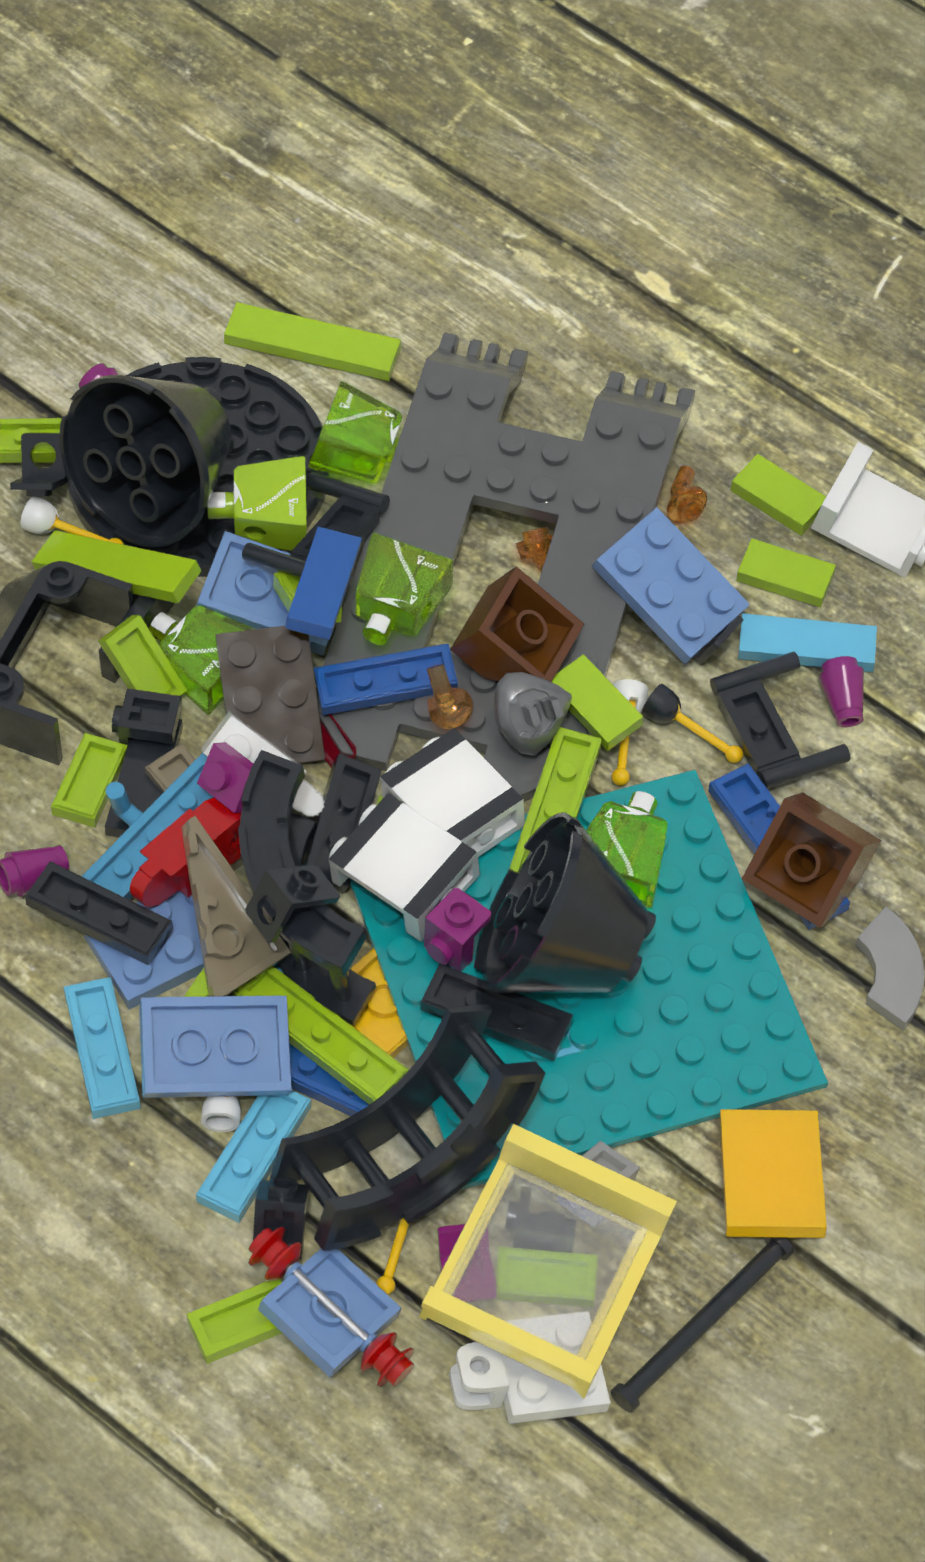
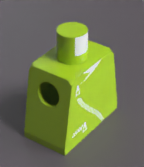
[207,457,307,550]

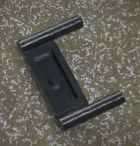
[242,472,390,578]
[710,651,851,789]

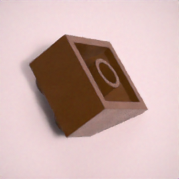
[450,566,584,682]
[742,792,882,928]

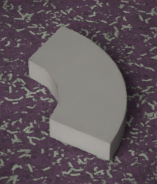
[856,907,924,1031]

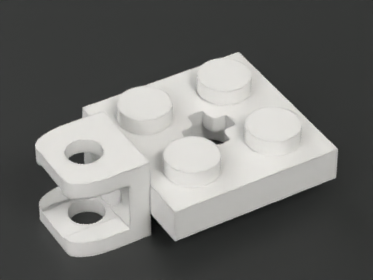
[449,1312,611,1424]

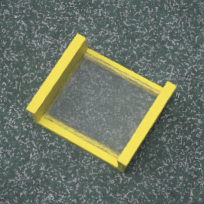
[419,1124,677,1399]

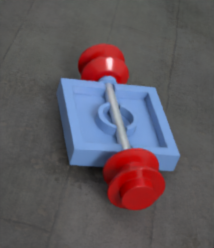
[248,1227,414,1387]

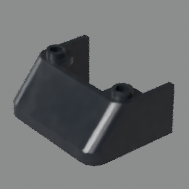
[0,561,134,766]

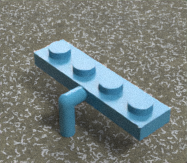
[82,753,213,900]

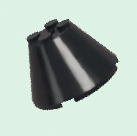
[59,375,234,547]
[474,812,656,993]

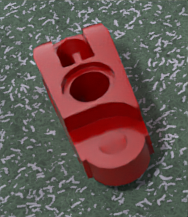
[130,797,241,907]

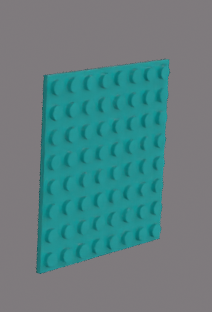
[349,770,828,1190]

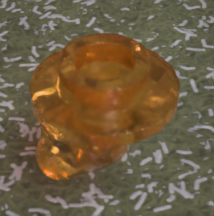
[666,466,707,523]
[515,527,553,572]
[426,664,474,729]

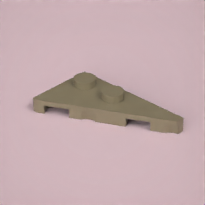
[181,816,291,997]

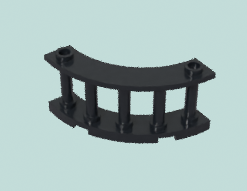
[238,750,376,1026]
[270,1004,546,1251]

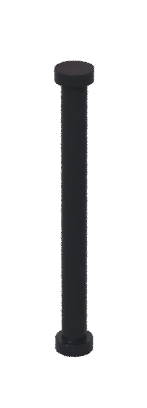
[610,1237,794,1413]

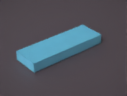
[738,613,877,672]
[64,977,141,1119]
[196,1090,311,1223]

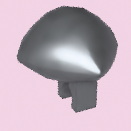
[494,672,572,756]

